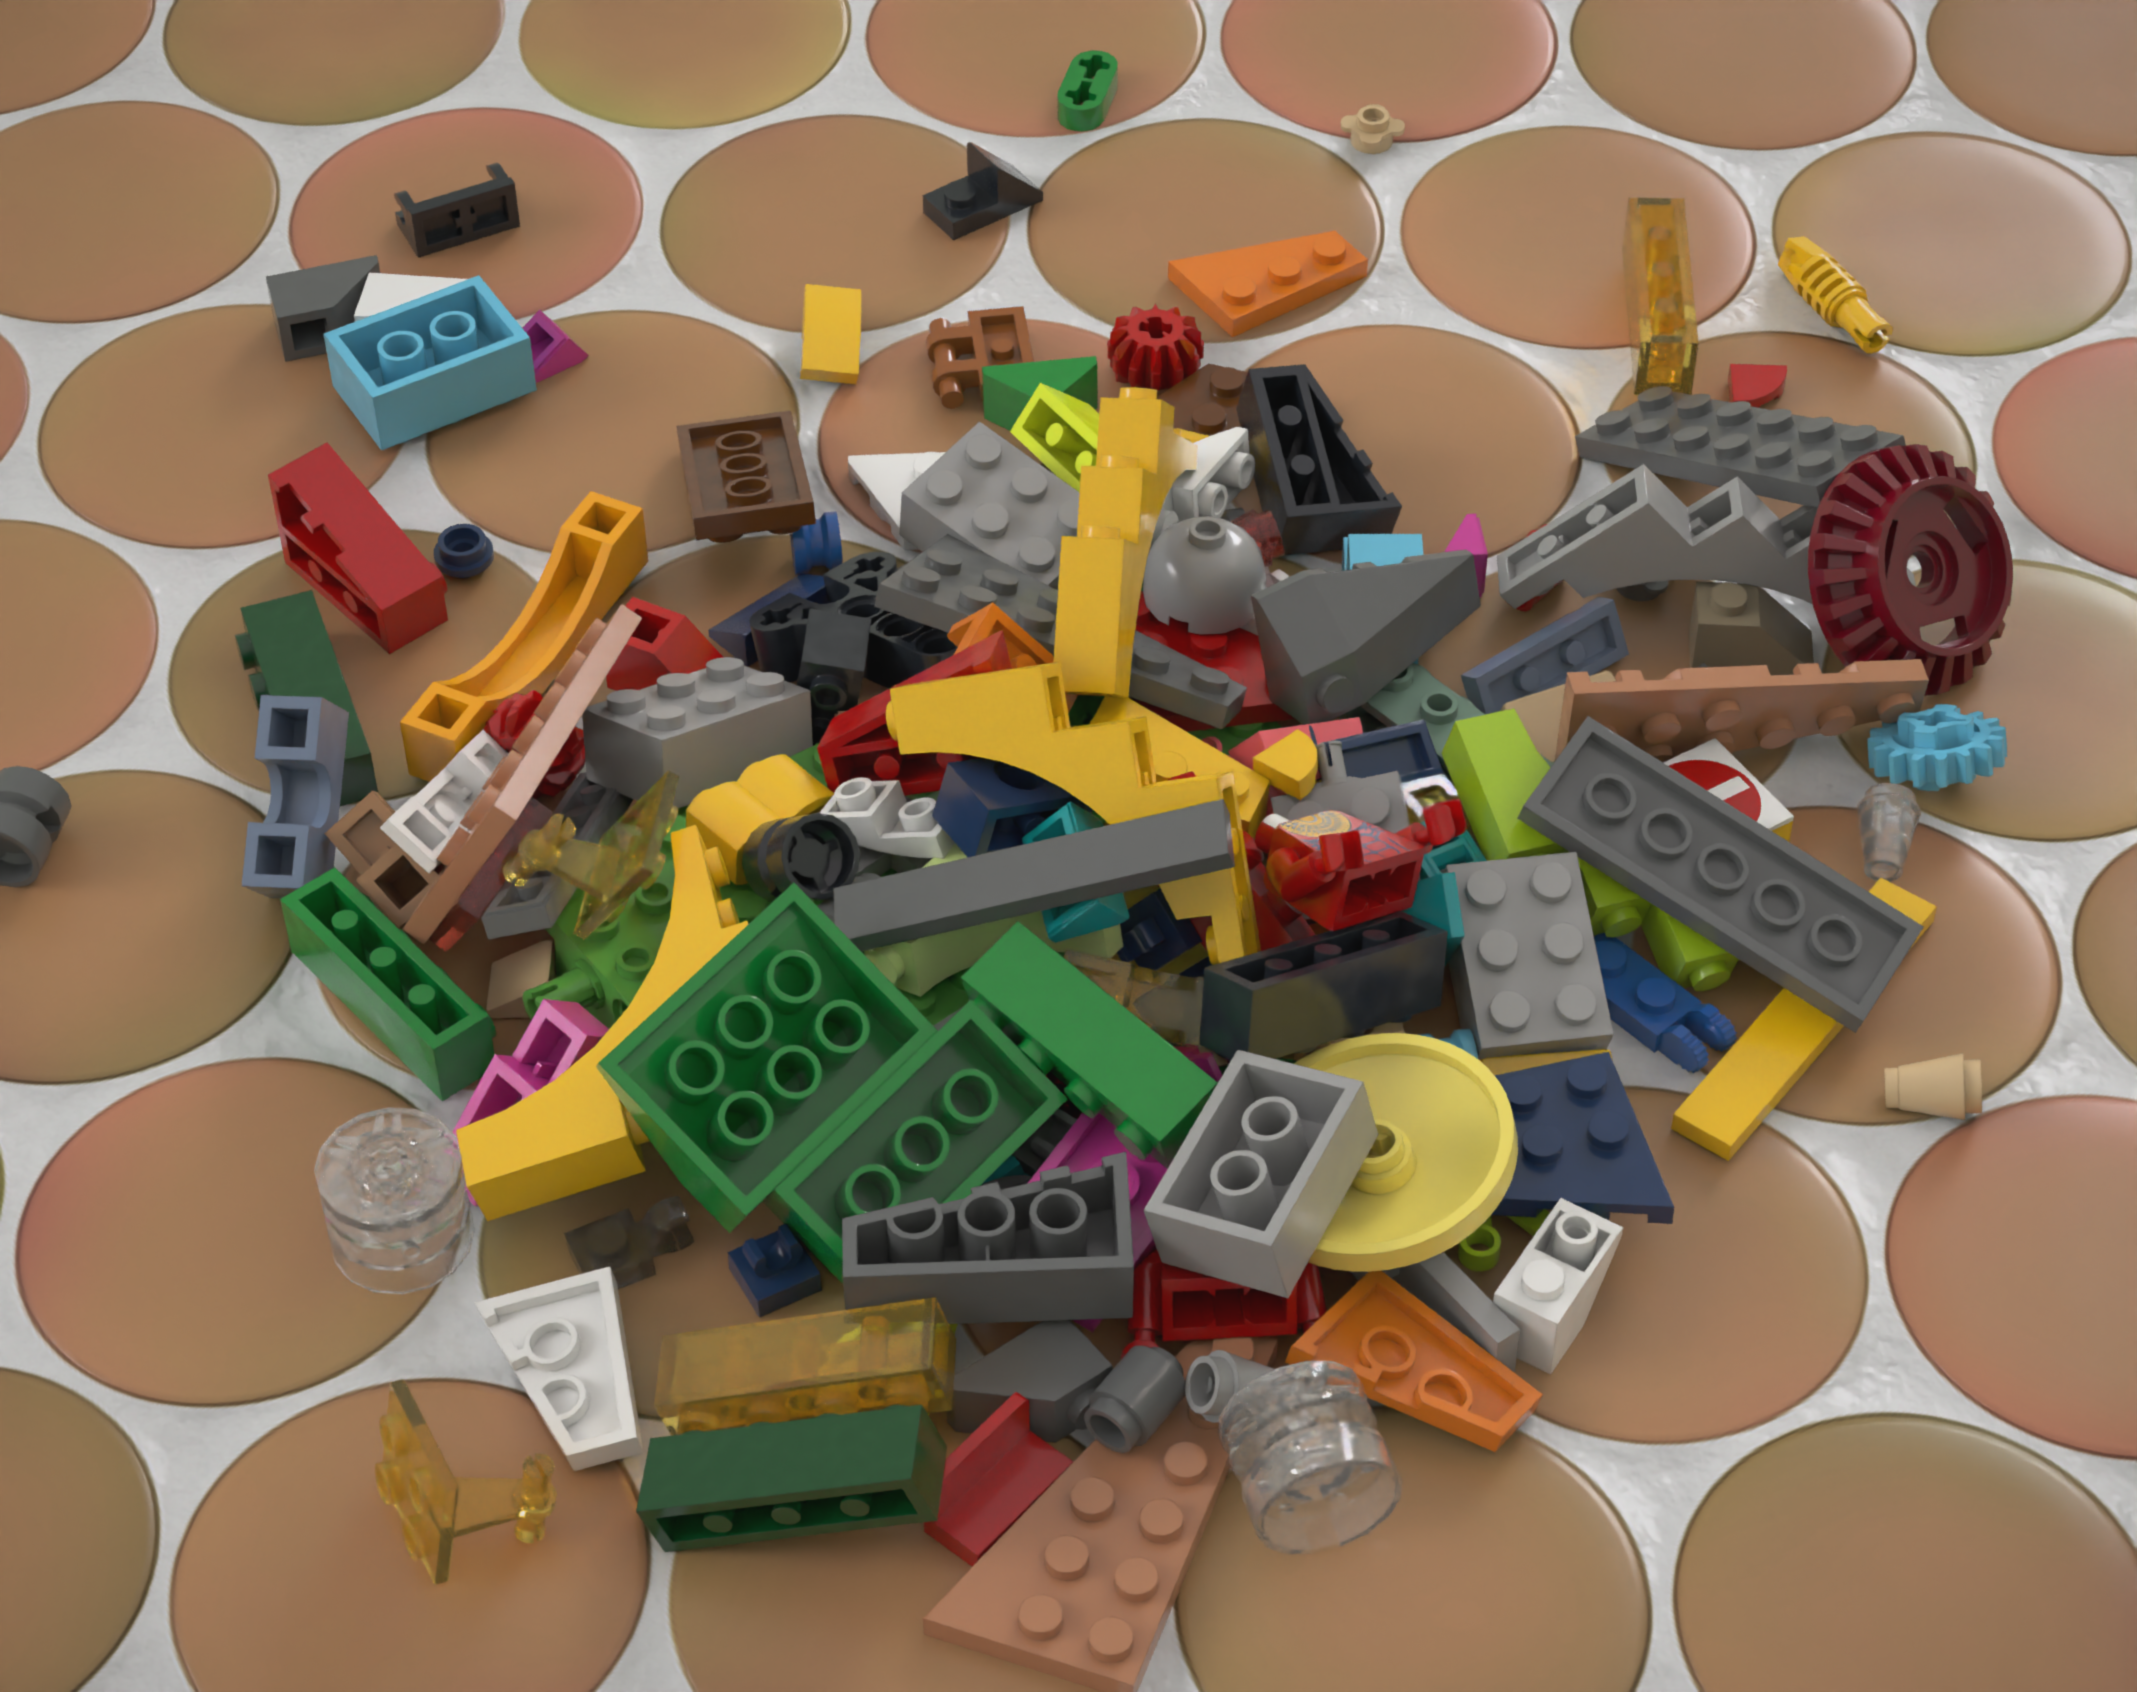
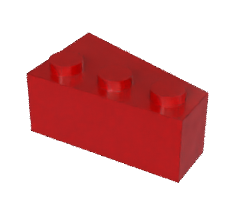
[817,630,1012,796]

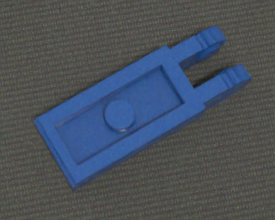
[1594,933,1737,1073]

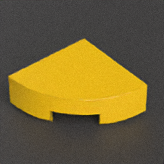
[1253,729,1318,800]

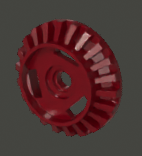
[1808,444,2013,696]

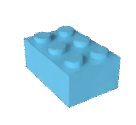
[324,275,537,451]

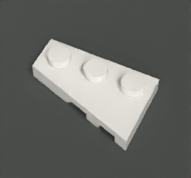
[474,1266,644,1471]

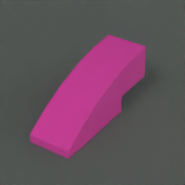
[432,999,609,1207]

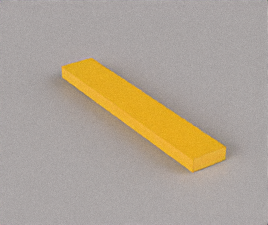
[1671,878,1937,1161]

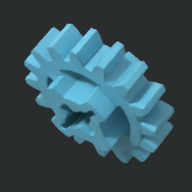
[1867,704,2007,791]

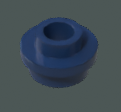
[434,524,494,578]

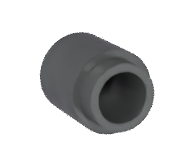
[1084,1346,1186,1453]

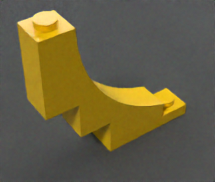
[886,662,1261,965]

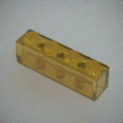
[1622,197,1699,395]
[654,1297,956,1436]

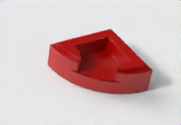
[1728,364,1787,408]

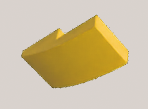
[800,284,861,384]

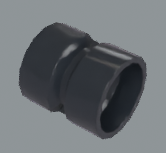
[742,813,860,903]

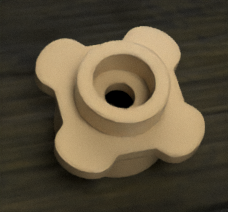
[1341,104,1405,154]

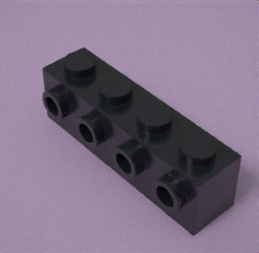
[1199,911,1448,1063]

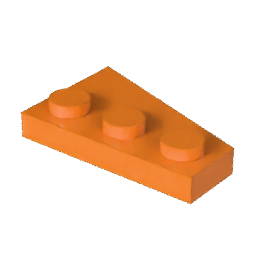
[1168,230,1368,338]
[1285,1271,1543,1452]

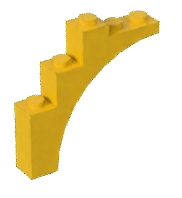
[1053,387,1198,698]
[456,825,749,1221]

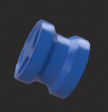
[790,511,843,575]

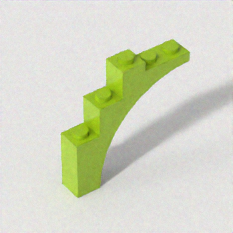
[1441,708,1844,991]

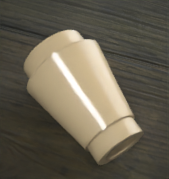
[1885,1053,1982,1120]

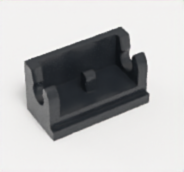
[394,162,520,258]

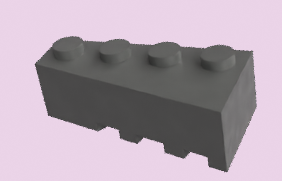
[842,1152,1134,1328]

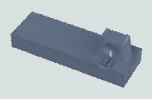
[1461,597,1629,714]

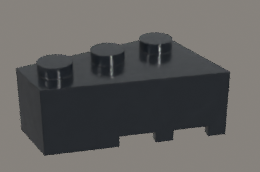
[1236,364,1402,556]

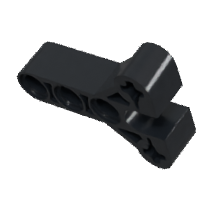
[749,552,958,689]

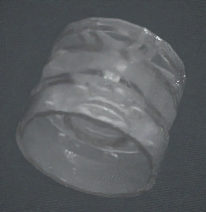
[314,1107,475,1294]
[1218,1361,1403,1554]

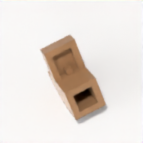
[324,791,445,929]

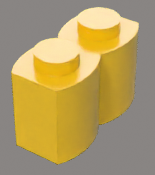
[686,754,834,885]

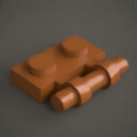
[926,306,1034,409]

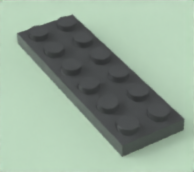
[1575,386,1906,508]
[1517,716,1924,1033]

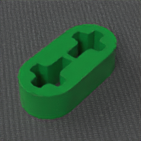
[1057,50,1118,132]

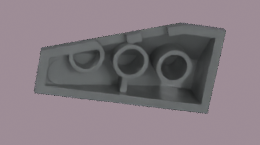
[1251,549,1481,725]

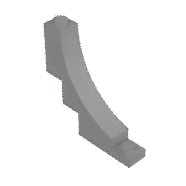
[1497,464,1916,609]

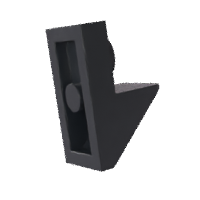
[923,142,1043,240]

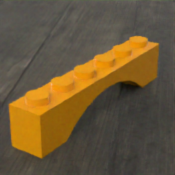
[400,491,649,782]

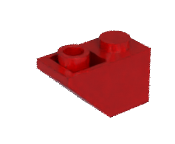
[606,597,723,691]

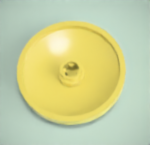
[1294,1033,1518,1272]

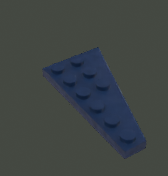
[1491,1052,1674,1224]

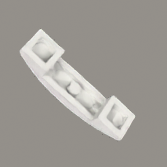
[380,730,509,874]

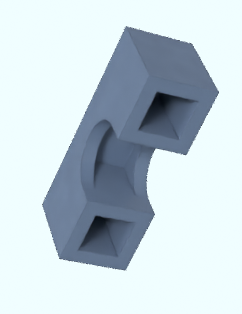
[242,695,349,898]

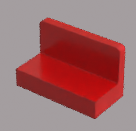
[924,1392,1074,1567]

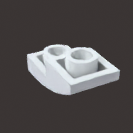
[819,777,955,859]

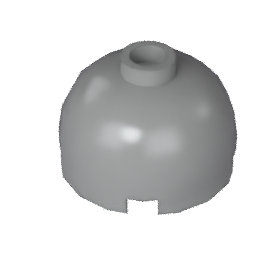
[1143,516,1266,635]

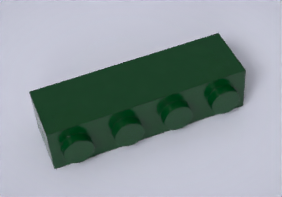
[235,590,378,806]
[636,1404,947,1552]

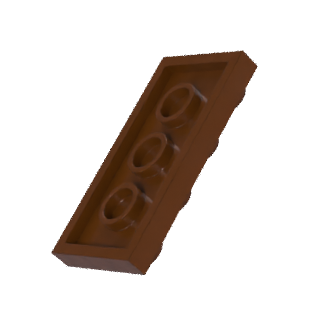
[676,410,816,543]

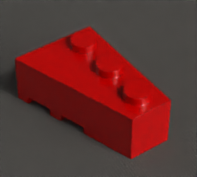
[268,442,448,654]

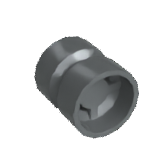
[0,766,72,887]

